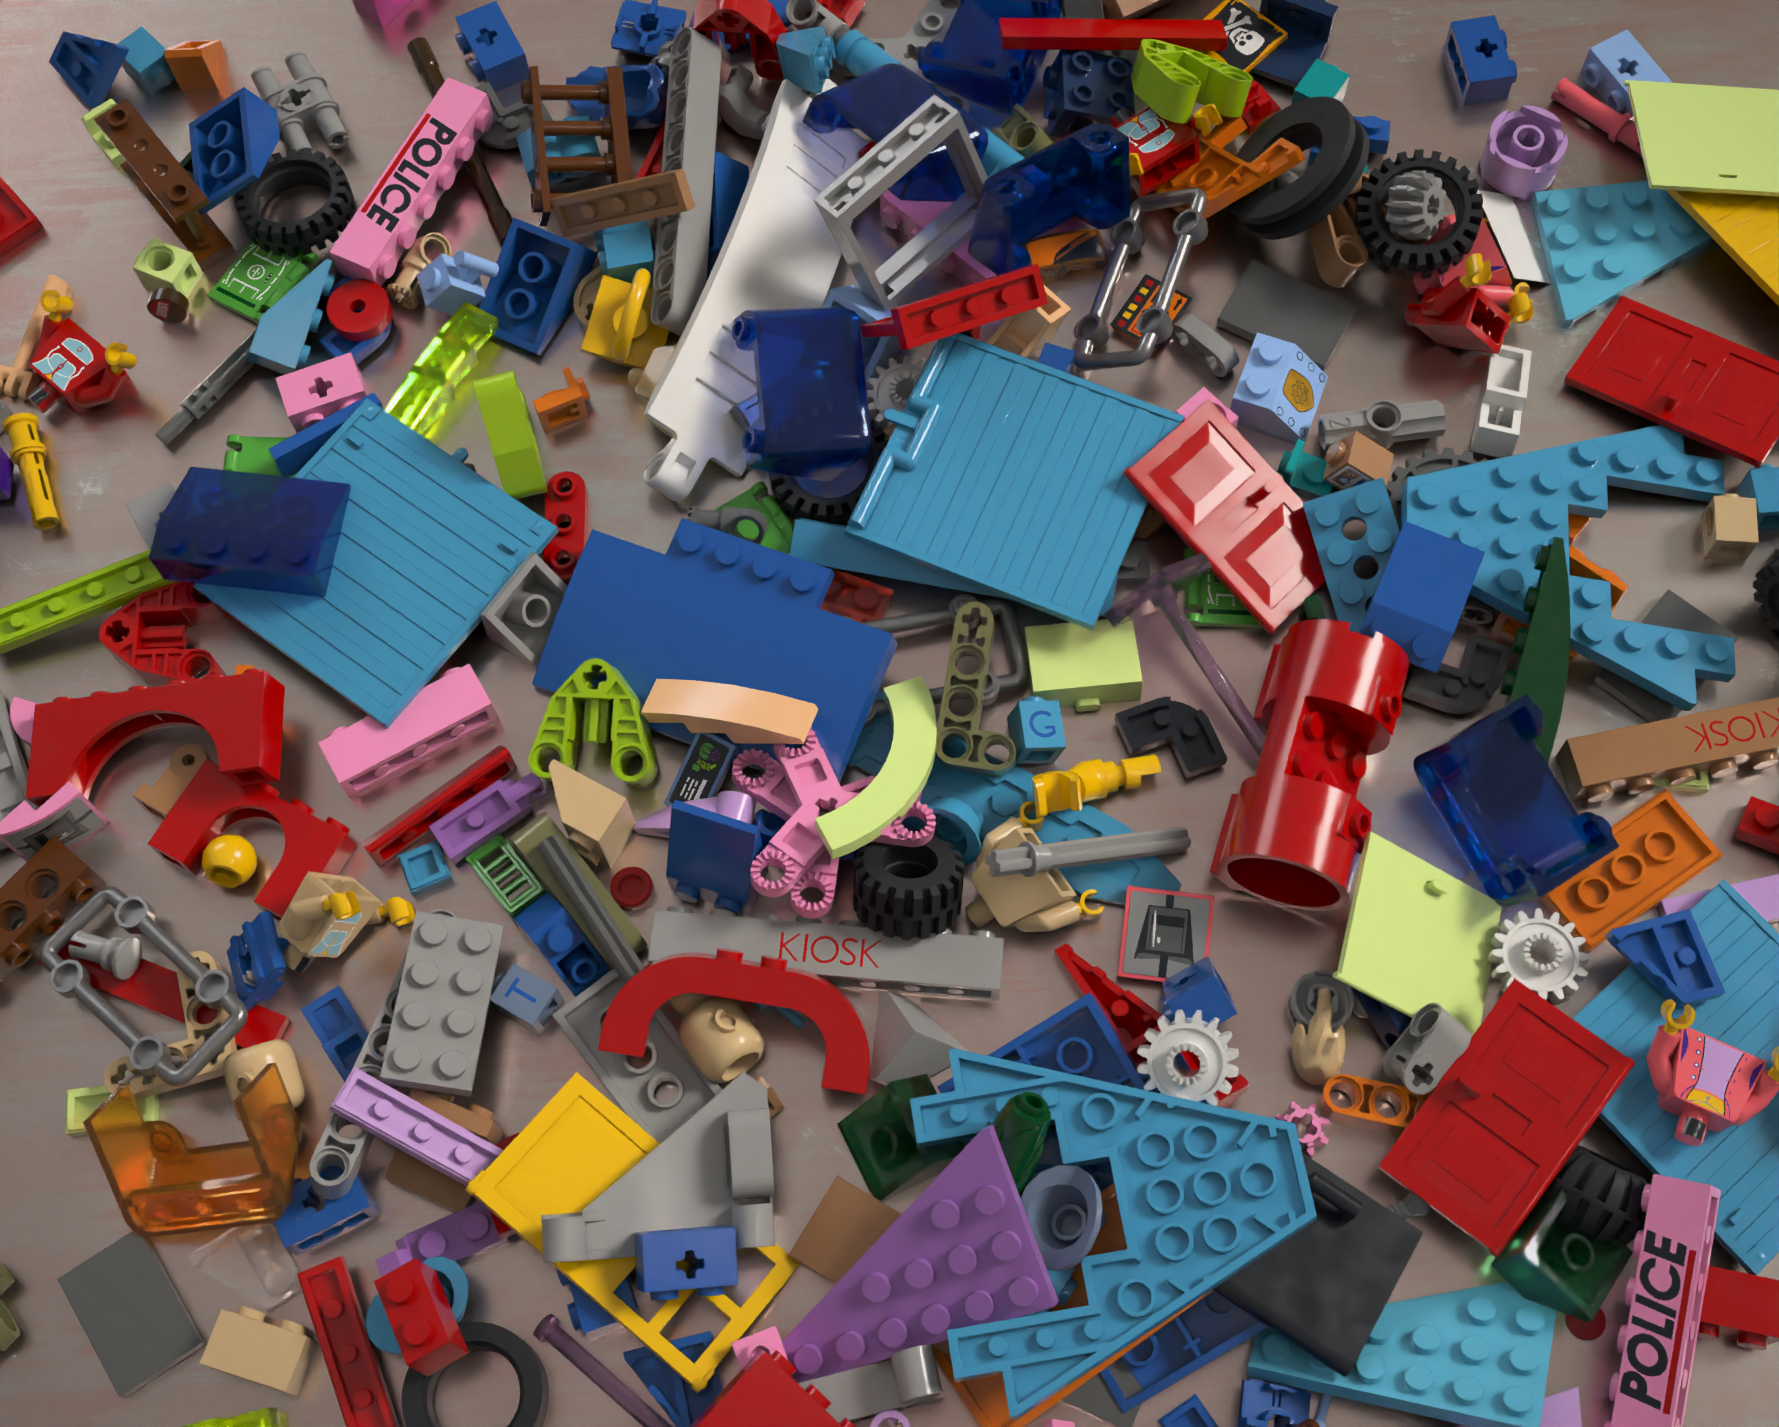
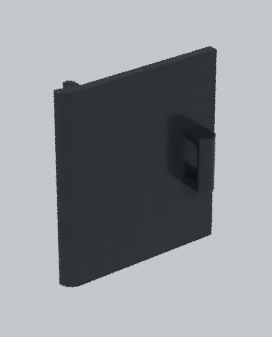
[1212,1153,1424,1377]

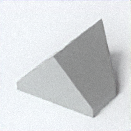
[870,992,969,1090]

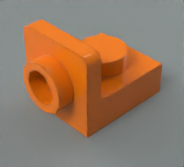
[533,367,591,433]

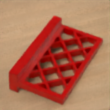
[860,264,1048,350]

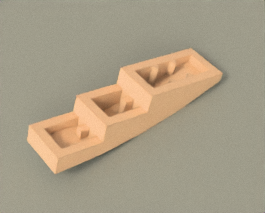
[641,679,818,744]

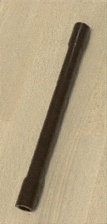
[407,37,513,247]

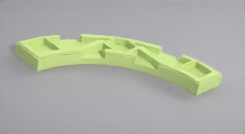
[815,676,937,860]

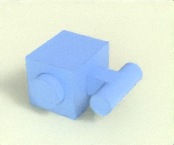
[417,250,499,318]

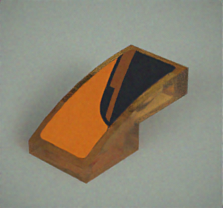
[1018,229,1109,279]

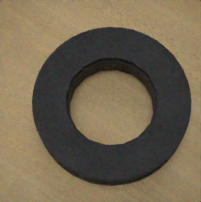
[1228,96,1369,240]

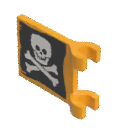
[1198,0,1288,73]

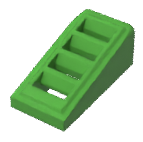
[465,834,546,924]

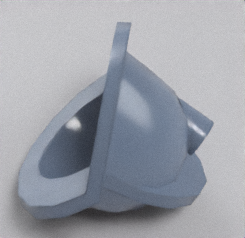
[1020,1165,1107,1271]

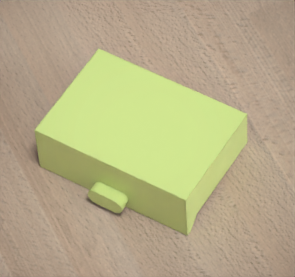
[1024,617,1143,712]

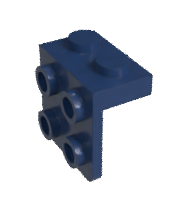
[1250,0,1338,88]
[1043,50,1135,138]

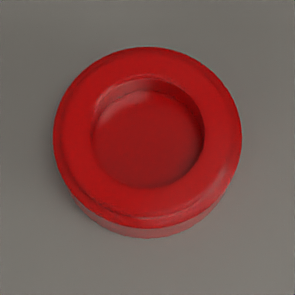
[610,866,655,912]

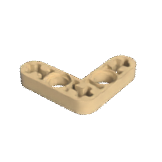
[104,951,237,1101]

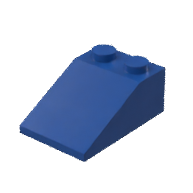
[189,87,280,215]
[472,217,598,355]
[1357,521,1485,673]
[666,800,769,916]

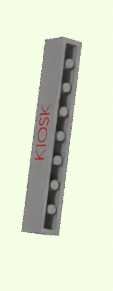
[648,906,1004,1001]

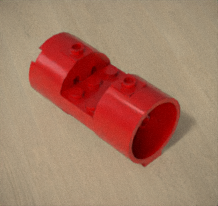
[1210,619,1410,911]

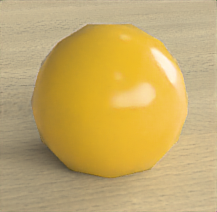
[201,834,257,888]

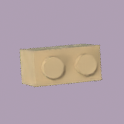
[199,1305,319,1397]

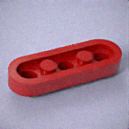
[543,471,588,586]

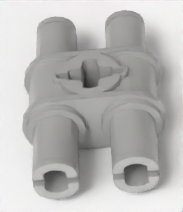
[251,51,349,155]

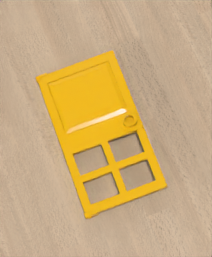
[465,1072,800,1394]

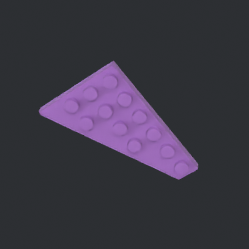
[782,1125,1059,1383]

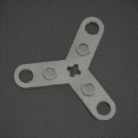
[829,0,970,115]

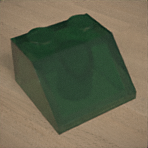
[837,1073,965,1202]
[1491,1188,1633,1322]

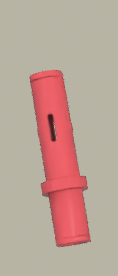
[1551,77,1642,155]

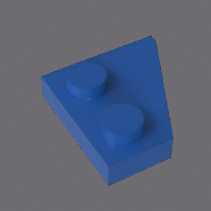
[49,31,130,108]
[1605,909,1726,1009]
[623,1331,724,1427]

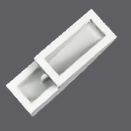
[1470,345,1532,458]

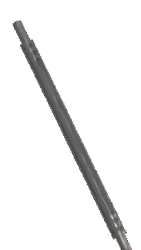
[155,256,344,445]

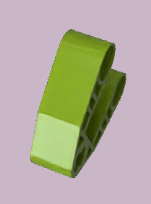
[1131,39,1253,123]
[473,370,547,500]
[528,658,658,787]

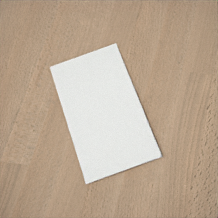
[1477,190,1551,283]

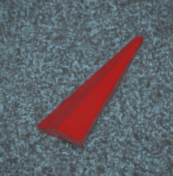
[1054,943,1249,1108]

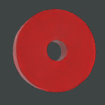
[327,279,392,341]

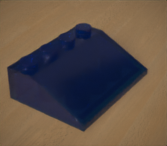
[149,467,351,597]

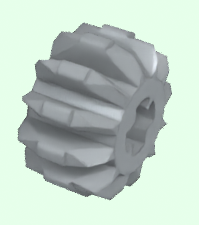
[1385,170,1446,240]

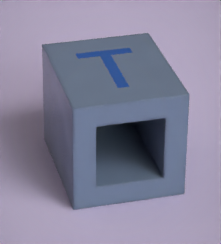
[490,962,564,1036]

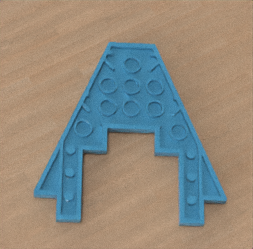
[1401,425,1736,711]
[910,1049,1317,1420]

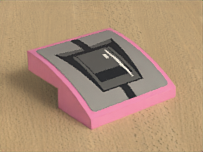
[0,781,110,862]

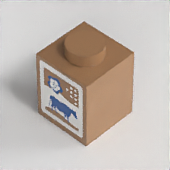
[1323,431,1394,490]

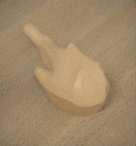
[1291,988,1345,1085]

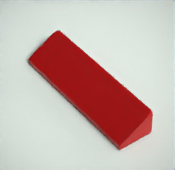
[362,745,517,866]

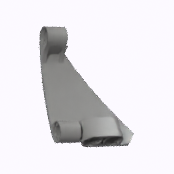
[541,1072,775,1263]

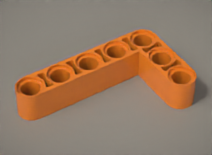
[1317,1074,1431,1138]

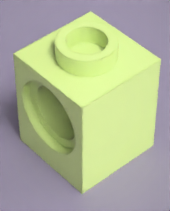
[132,238,203,299]

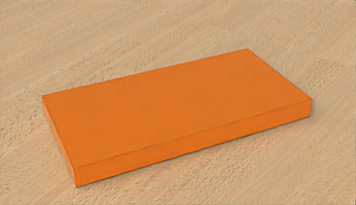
[1530,789,1724,954]

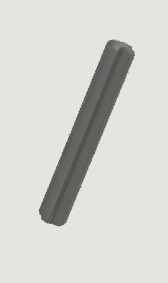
[538,834,644,984]

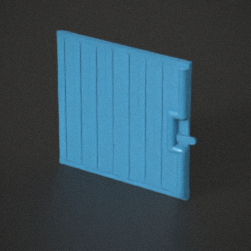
[845,333,1184,631]
[193,398,559,729]
[1572,879,1779,1275]

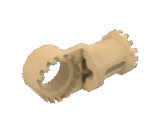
[385,232,452,310]

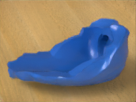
[566,63,669,130]

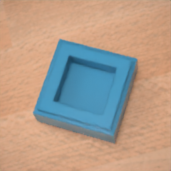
[397,840,454,897]

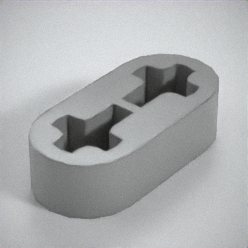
[1172,313,1239,377]

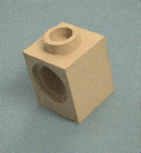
[1702,493,1759,561]

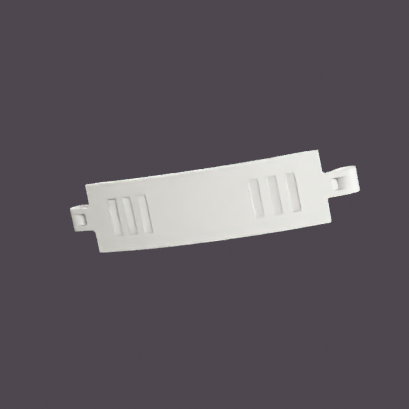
[642,79,869,503]

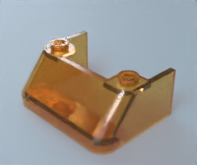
[83,1062,301,1237]

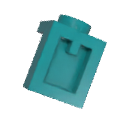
[1277,439,1333,500]

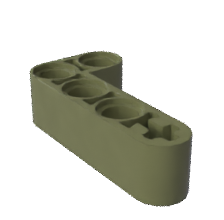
[936,601,1017,777]
[509,812,648,970]

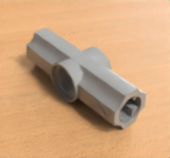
[1317,400,1446,451]

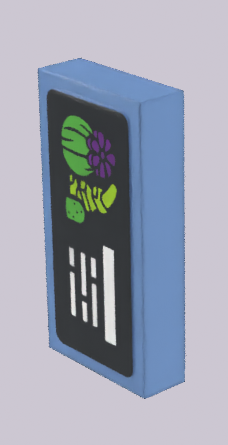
[664,733,740,806]

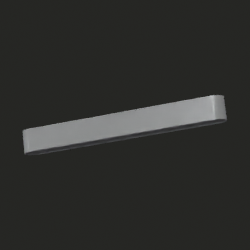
[651,26,722,336]

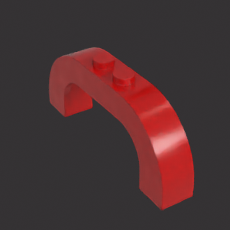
[598,948,870,1095]

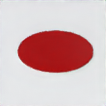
[1566,1300,1606,1341]

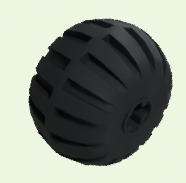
[1537,1145,1649,1248]

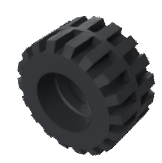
[853,830,964,940]

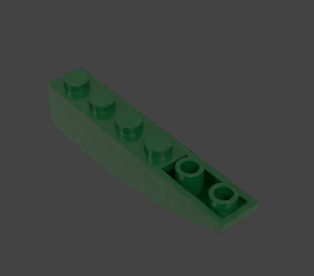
[1478,537,1571,801]

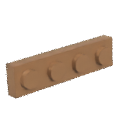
[550,168,695,238]

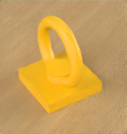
[581,268,669,368]

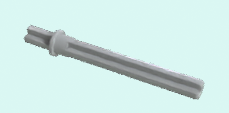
[985,827,1191,877]

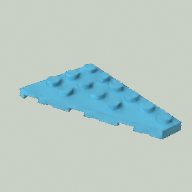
[1531,181,1713,328]
[1248,1273,1562,1427]

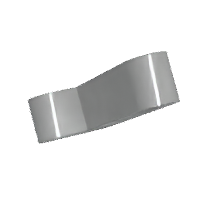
[798,1344,944,1424]

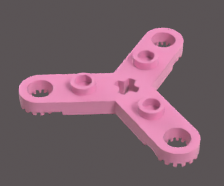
[750,727,936,897]
[732,749,922,919]

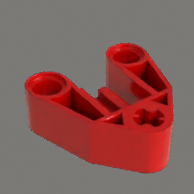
[689,0,788,81]
[99,574,230,687]

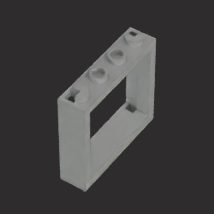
[813,94,1002,311]

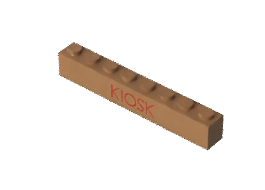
[1557,697,1779,802]

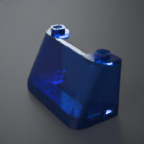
[918,0,1062,118]
[802,63,988,202]
[732,307,871,482]
[1413,694,1619,907]

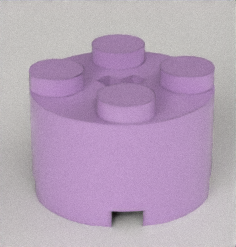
[1480,106,1568,201]

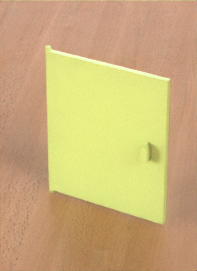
[1623,80,1779,197]
[1333,831,1503,1037]

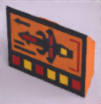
[1110,274,1193,350]

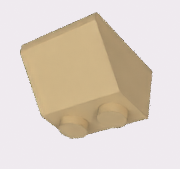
[549,759,636,869]

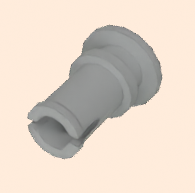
[68,930,142,980]

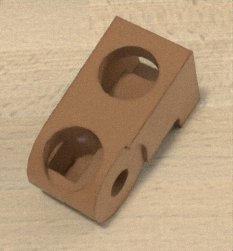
[133,743,214,820]

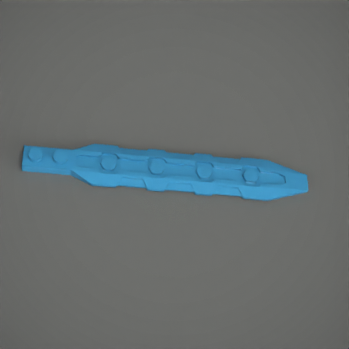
[847,690,1182,905]

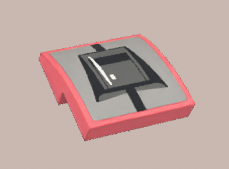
[1117,885,1214,982]

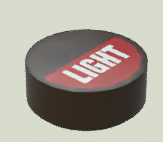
[147,288,189,323]

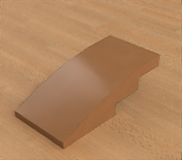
[789,1175,949,1354]

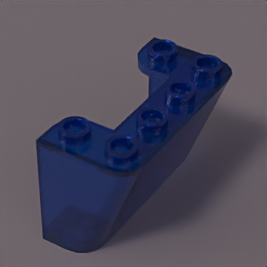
[968,124,1130,275]

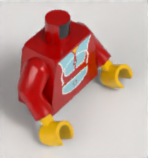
[1107,104,1223,197]
[1405,253,1534,354]
[27,290,137,414]

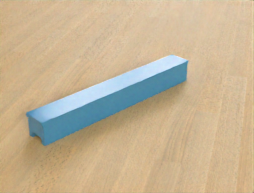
[788,518,1118,617]

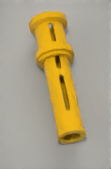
[2,413,60,530]

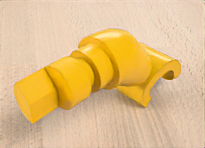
[1032,754,1161,818]

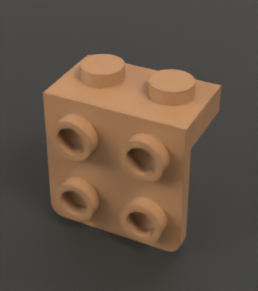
[385,1088,504,1212]

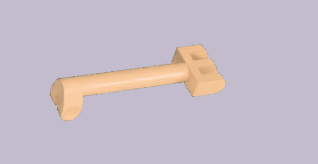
[0,274,73,401]

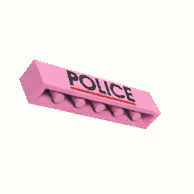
[330,77,494,286]
[1603,1174,1721,1427]

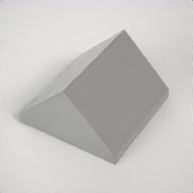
[480,552,568,668]

